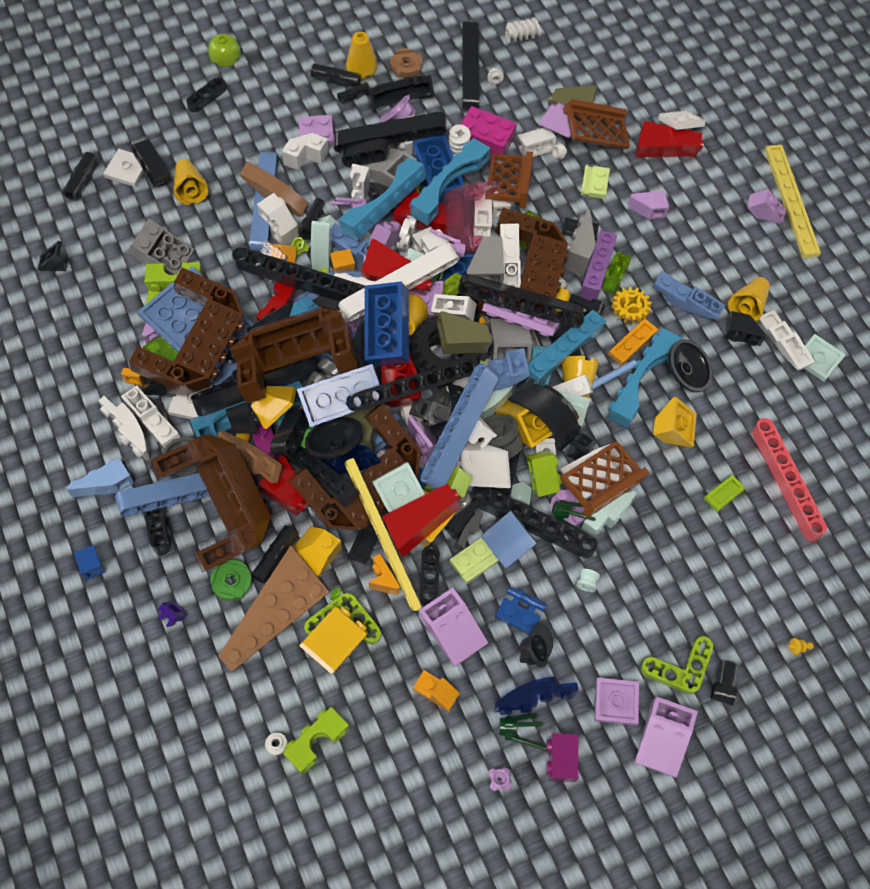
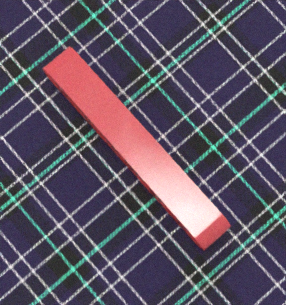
[752,418,827,542]

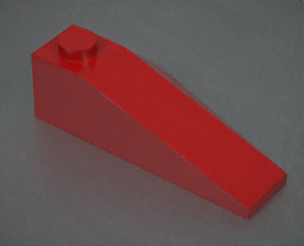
[381,354,421,407]

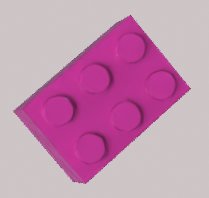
[460,106,517,156]

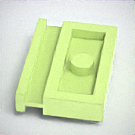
[581,165,610,199]
[449,538,499,584]

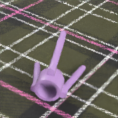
[329,197,366,223]
[430,229,465,258]

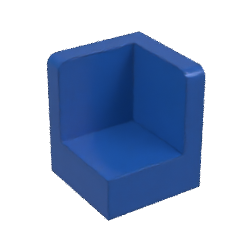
[74,545,105,580]

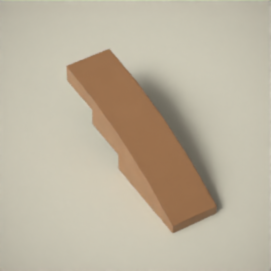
[239,162,308,217]
[218,431,282,483]

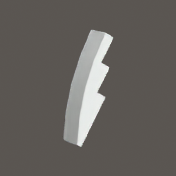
[758,310,815,371]

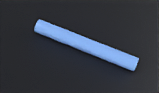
[592,360,637,390]

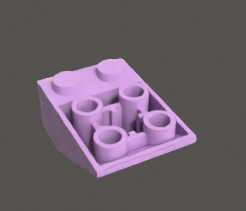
[419,588,488,667]
[634,696,698,778]

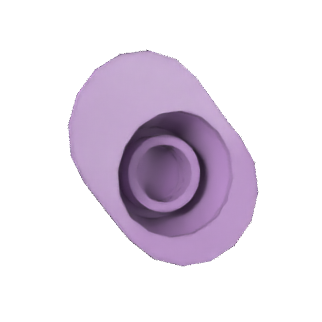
[379,95,416,123]

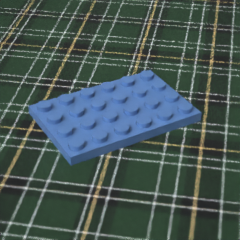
[137,266,254,386]

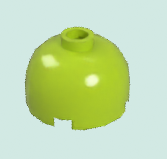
[208,34,241,67]

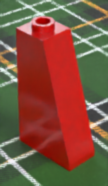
[635,121,704,158]
[393,190,466,237]
[361,238,433,296]
[382,484,460,557]

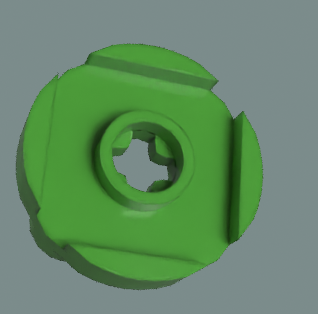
[210,560,252,601]

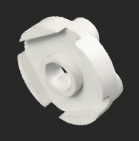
[396,215,417,251]

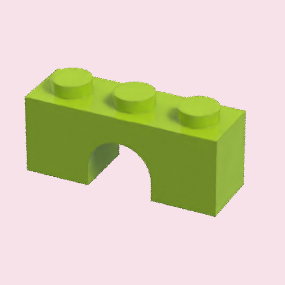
[144,262,203,292]
[283,707,350,776]

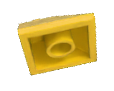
[251,386,297,429]
[653,397,697,447]
[293,526,342,579]

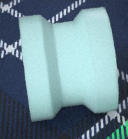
[576,569,600,592]

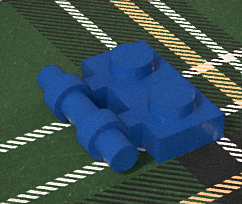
[495,586,547,635]

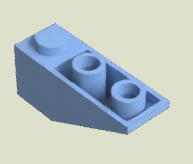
[66,458,134,497]

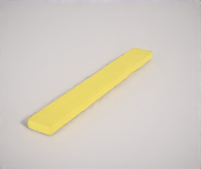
[765,145,821,258]
[345,458,422,611]

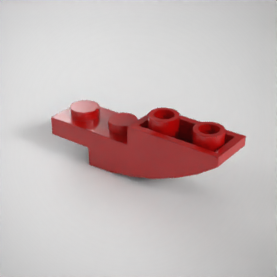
[256,263,298,322]

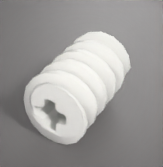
[505,18,541,44]
[449,125,471,156]

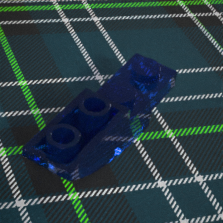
[321,445,381,475]
[494,676,579,715]

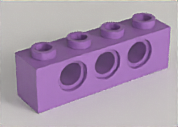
[580,230,617,301]

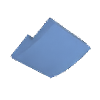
[488,348,530,391]
[481,511,537,568]

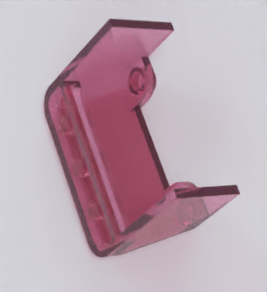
[443,182,501,255]

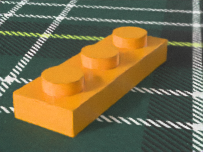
[608,318,658,366]

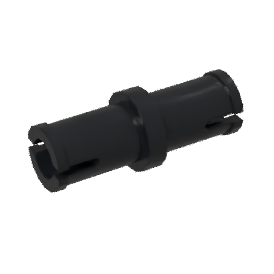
[337,82,370,103]

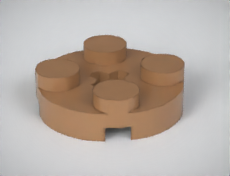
[390,48,422,78]

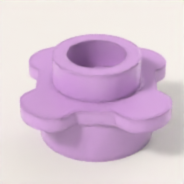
[488,768,511,791]

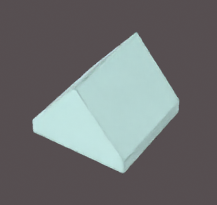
[511,482,532,506]

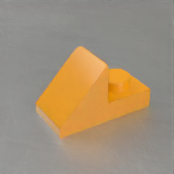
[369,554,400,595]
[413,670,460,712]

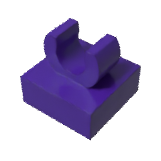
[158,601,187,627]

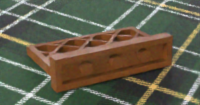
[563,99,630,150]
[485,151,533,208]
[560,441,650,518]

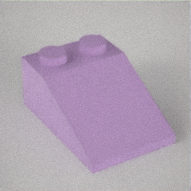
[408,416,438,467]

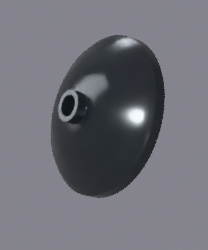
[668,339,712,393]
[305,417,363,459]

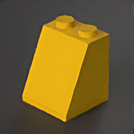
[496,400,553,448]
[299,606,368,674]

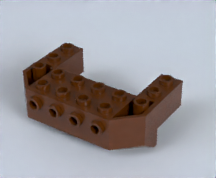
[476,207,569,318]
[129,267,245,396]
[230,306,358,403]
[288,404,420,530]
[149,434,271,573]

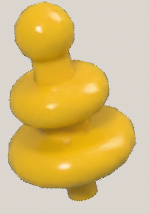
[787,638,814,655]

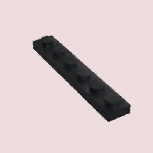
[285,444,360,507]

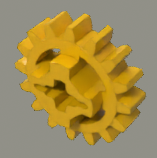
[611,287,652,324]

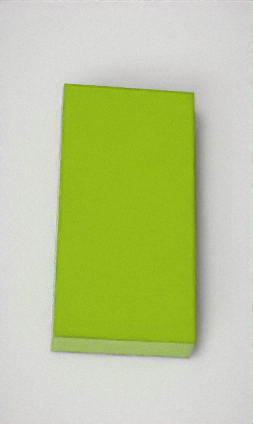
[704,475,746,513]

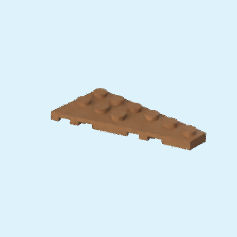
[219,546,329,672]

